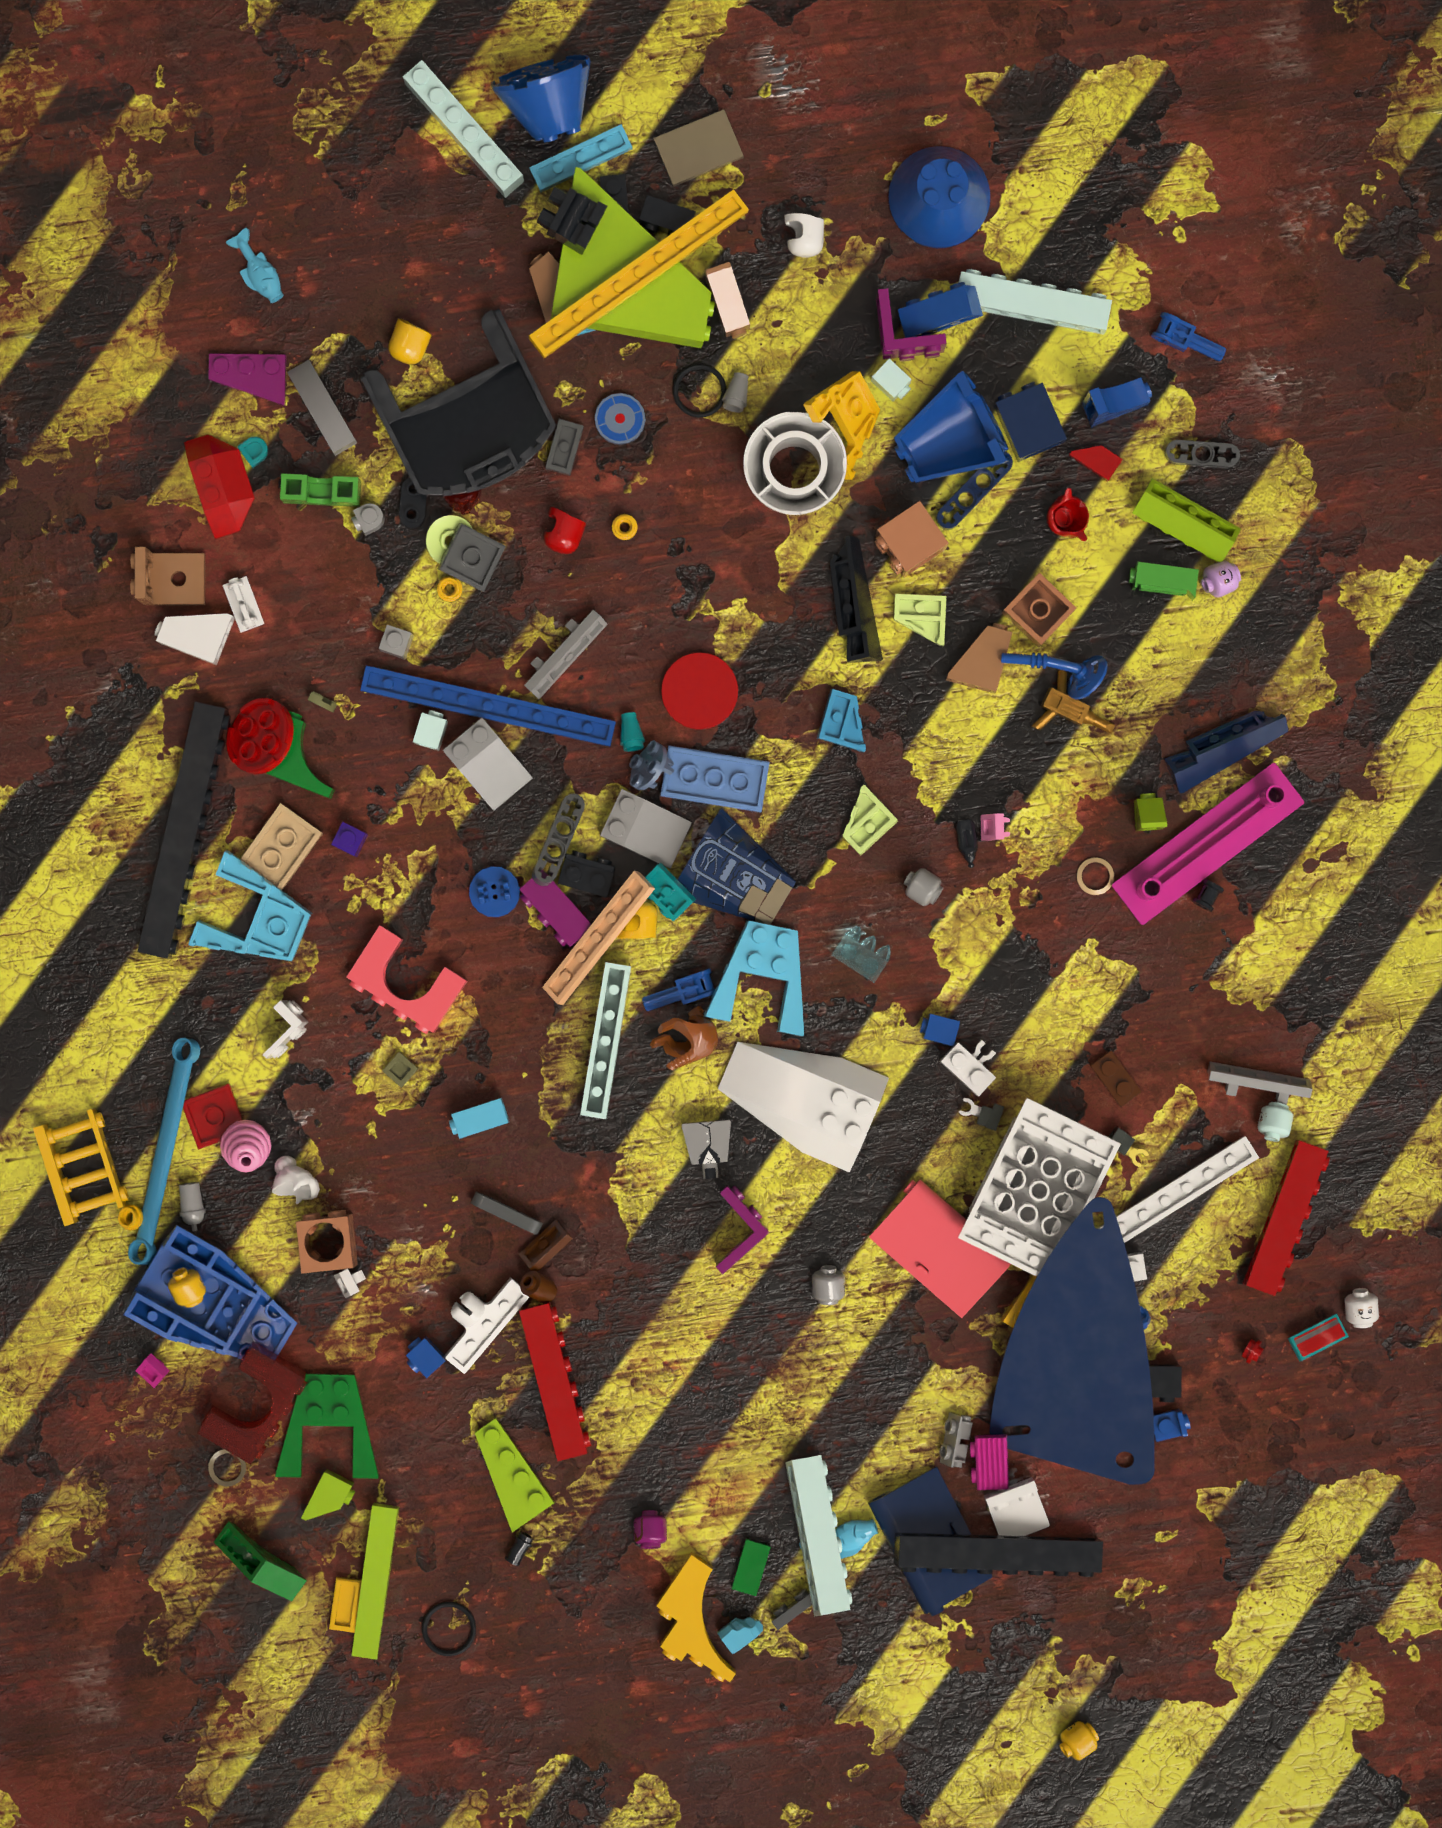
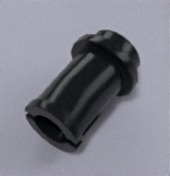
[505,1531,534,1566]

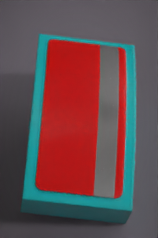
[1288,1314,1349,1362]

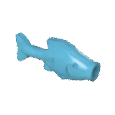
[226,228,284,303]
[799,1519,879,1559]

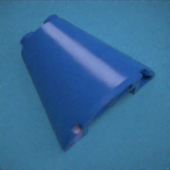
[894,371,1010,483]

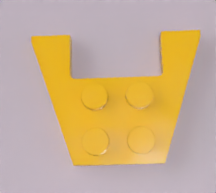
[803,371,880,480]

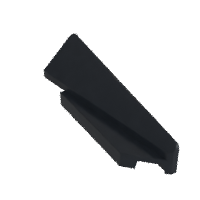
[830,535,883,663]

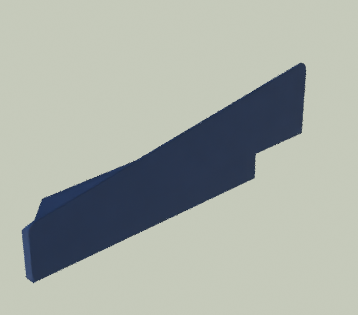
[1164,711,1289,793]

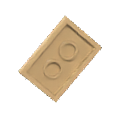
[240,803,323,890]

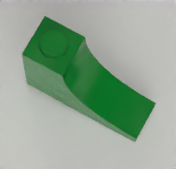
[266,711,335,799]
[214,1521,307,1601]

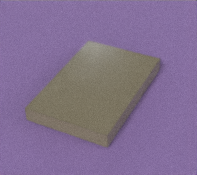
[654,110,744,187]

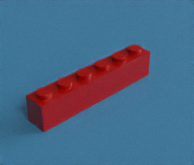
[1243,1140,1330,1296]
[519,1302,592,1462]

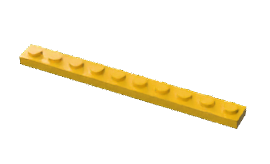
[528,189,749,358]

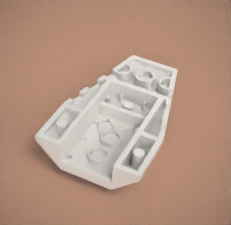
[718,1042,889,1172]

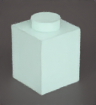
[871,358,912,402]
[413,710,448,751]

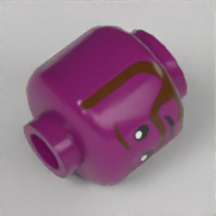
[633,1510,667,1549]

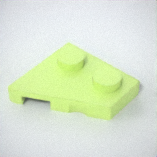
[894,594,946,646]

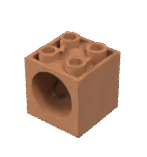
[874,501,949,578]
[296,1210,358,1274]

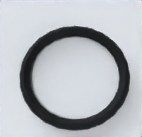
[673,364,727,418]
[422,1601,476,1656]

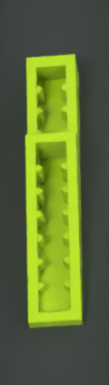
[352,1503,399,1660]

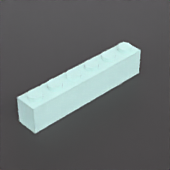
[403,60,524,198]
[959,269,1112,335]
[580,962,632,1119]
[785,1455,852,1617]

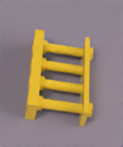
[33,1108,129,1226]

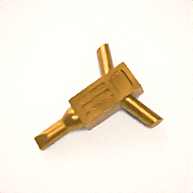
[1031,669,1115,734]

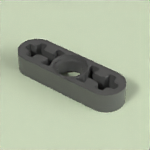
[1165,440,1240,468]
[470,1191,543,1235]

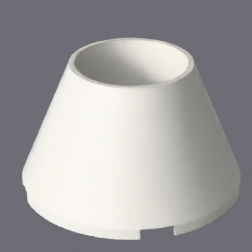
[744,412,847,515]

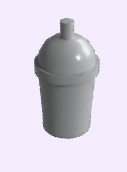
[179,1182,206,1231]

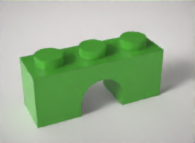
[280,474,361,507]

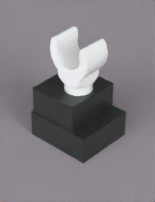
[959,1098,1004,1131]

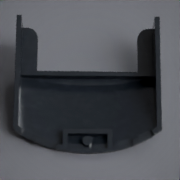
[359,307,556,496]

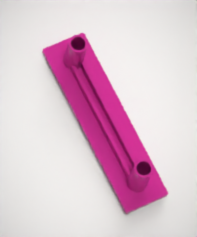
[1112,763,1304,925]

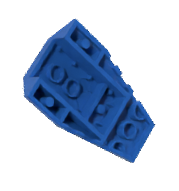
[123,1225,297,1367]

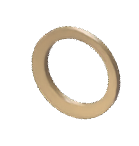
[1077,858,1114,895]

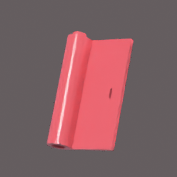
[869,1179,1011,1318]

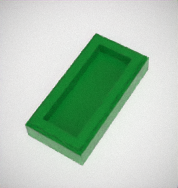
[732,1538,771,1596]

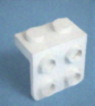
[263,1000,308,1059]

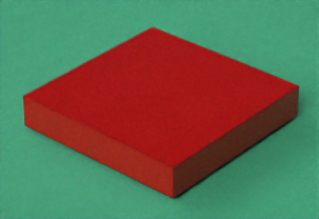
[183,1084,243,1150]

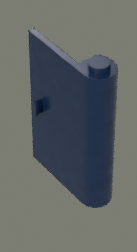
[868,1467,993,1616]

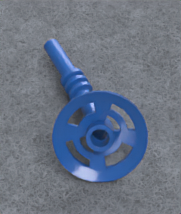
[1001,652,1108,700]

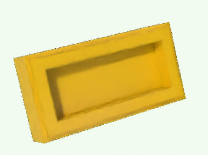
[329,1577,362,1633]

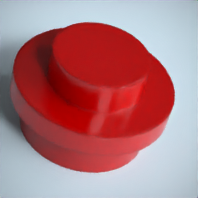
[1242,1339,1264,1364]

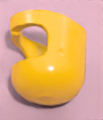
[388,318,432,365]
[616,901,658,939]

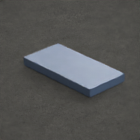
[661,746,770,813]

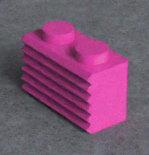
[970,1434,1009,1490]

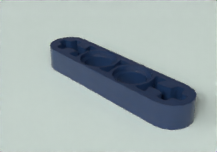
[936,451,1013,530]

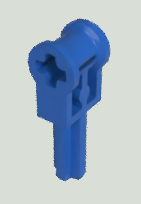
[1151,312,1226,361]
[642,969,715,1011]

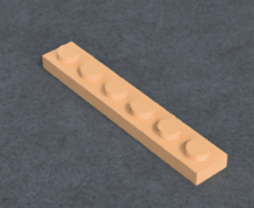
[542,871,655,1005]

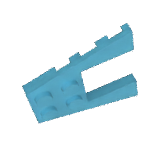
[188,850,312,961]
[703,921,804,1036]

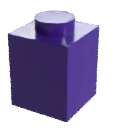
[331,822,368,857]

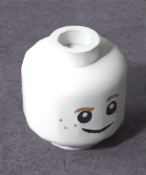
[1344,1288,1379,1328]

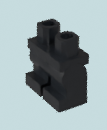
[537,187,607,255]

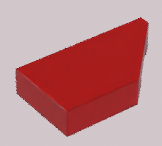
[1069,445,1123,482]

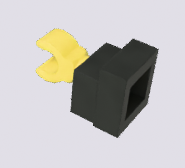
[1109,1126,1149,1167]

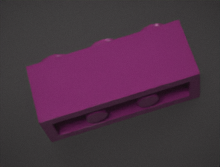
[519,870,592,947]

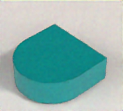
[237,437,268,468]

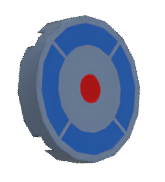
[595,393,646,445]

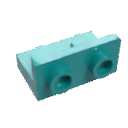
[645,862,696,922]

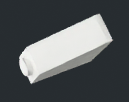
[155,614,235,666]

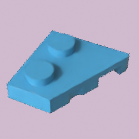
[817,689,866,752]

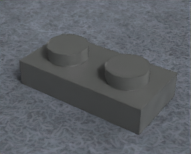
[545,419,584,476]
[771,1588,812,1630]

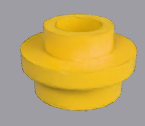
[612,514,637,540]
[437,576,463,602]
[118,1205,143,1231]

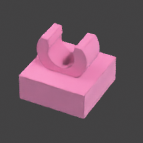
[981,814,1010,841]

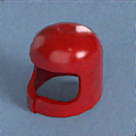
[544,507,586,554]

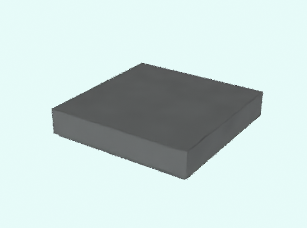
[437,523,506,592]

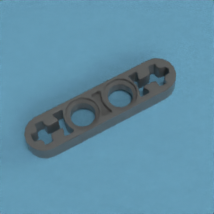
[532,793,585,886]

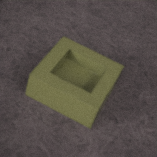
[382,1052,419,1088]

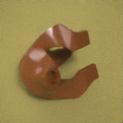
[650,1006,718,1070]

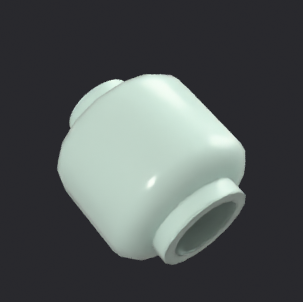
[1258,1102,1294,1142]

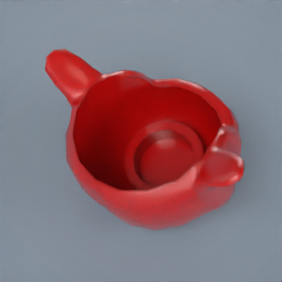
[1046,488,1089,542]

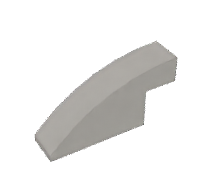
[287,360,357,456]

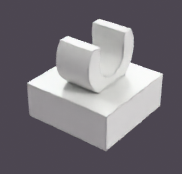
[334,1269,366,1298]

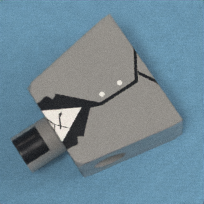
[682,1120,731,1179]

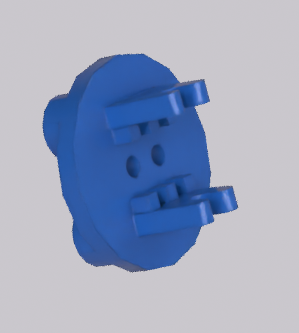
[469,867,520,917]

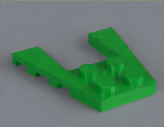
[275,1373,379,1479]

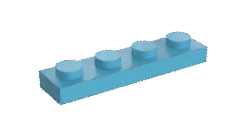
[529,124,633,192]

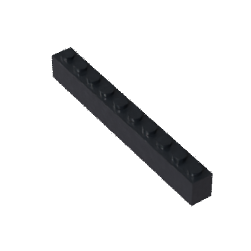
[138,702,231,959]

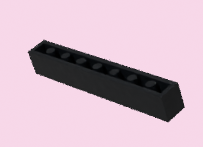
[894,1533,1103,1577]

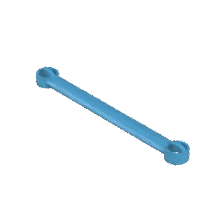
[128,1038,200,1265]

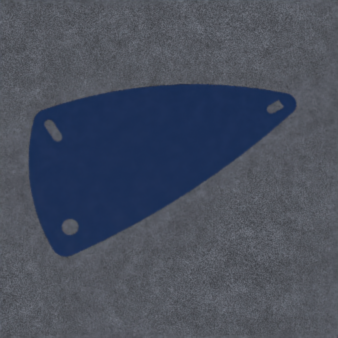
[990,1197,1155,1485]

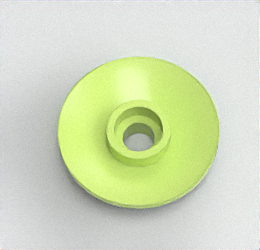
[426,515,473,564]

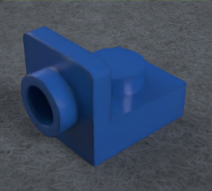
[1153,1409,1191,1442]

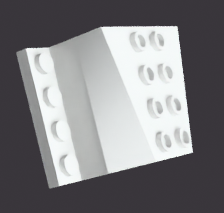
[958,1097,1121,1276]

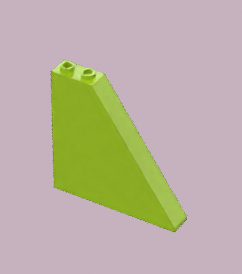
[550,167,715,348]

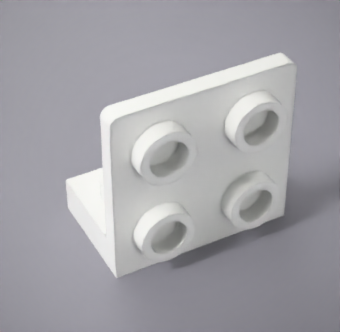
[984,1477,1050,1536]

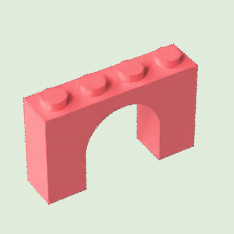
[347,926,468,1034]

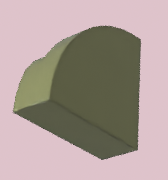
[308,691,337,713]

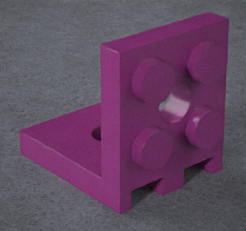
[876,288,947,362]
[716,1184,769,1275]

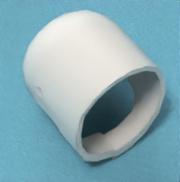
[784,213,824,258]

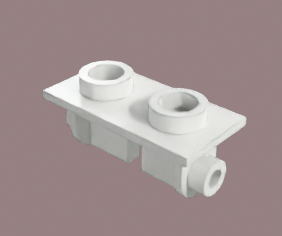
[223,576,265,633]

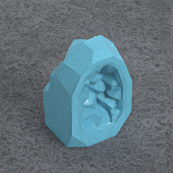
[717,1617,763,1654]

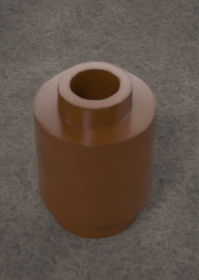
[520,1271,557,1303]

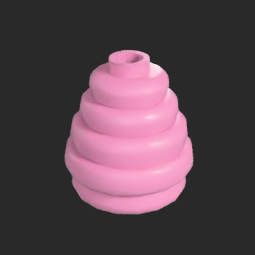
[220,1120,272,1172]

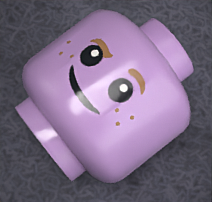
[1201,560,1241,598]

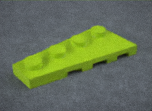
[475,1418,555,1532]

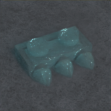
[831,926,891,983]

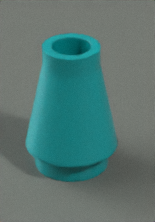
[620,712,645,752]

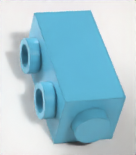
[449,1098,510,1139]

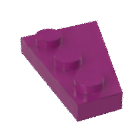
[208,354,287,407]

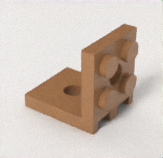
[130,547,205,605]

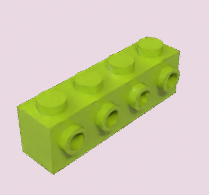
[1132,478,1241,562]

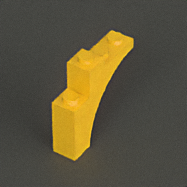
[657,1552,736,1682]

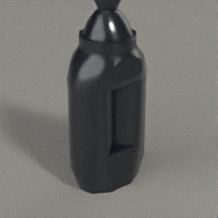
[955,819,978,868]

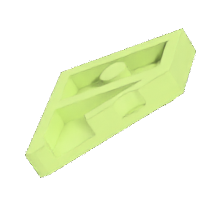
[843,785,898,856]

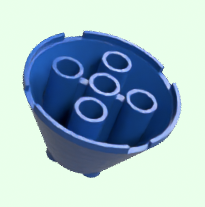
[490,54,591,142]
[888,146,990,248]

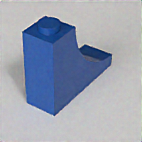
[1082,378,1152,427]

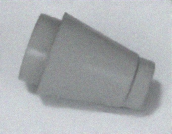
[722,372,749,413]

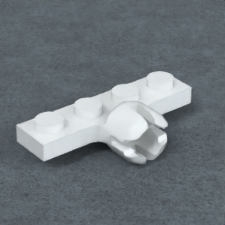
[444,1277,529,1374]

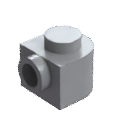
[351,503,384,536]

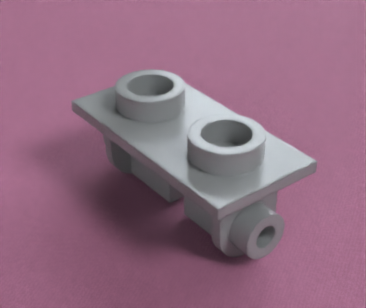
[939,1412,973,1468]

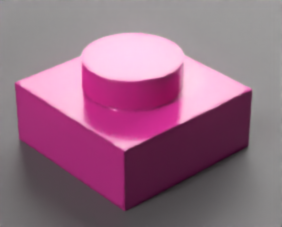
[136,1353,170,1388]

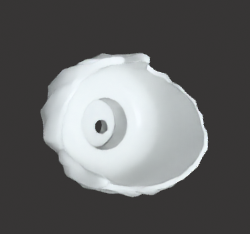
[272,1156,320,1204]

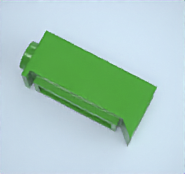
[1129,562,1199,601]

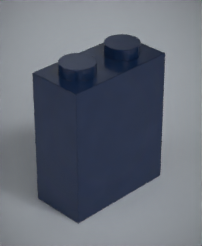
[994,382,1067,462]

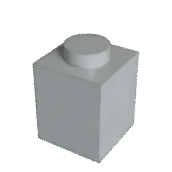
[379,625,414,660]

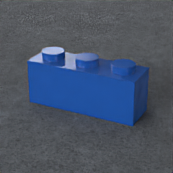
[898,282,983,338]

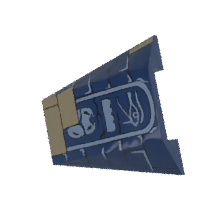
[678,808,796,925]

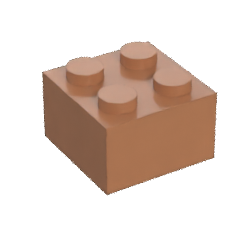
[1002,573,1076,648]

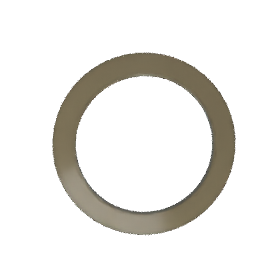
[208,1449,246,1487]

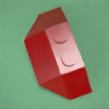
[184,434,255,539]

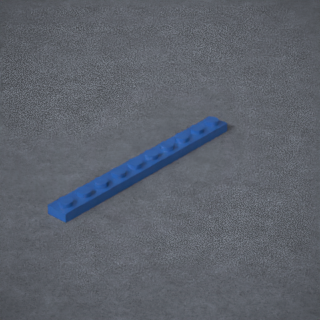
[360,666,616,747]

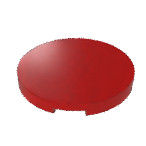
[662,653,738,730]
[226,698,294,774]

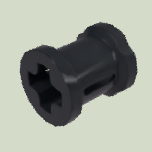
[1192,879,1224,912]

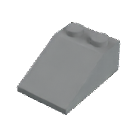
[443,718,533,811]
[600,789,692,869]

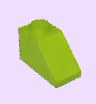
[1134,793,1167,831]
[301,1469,355,1521]

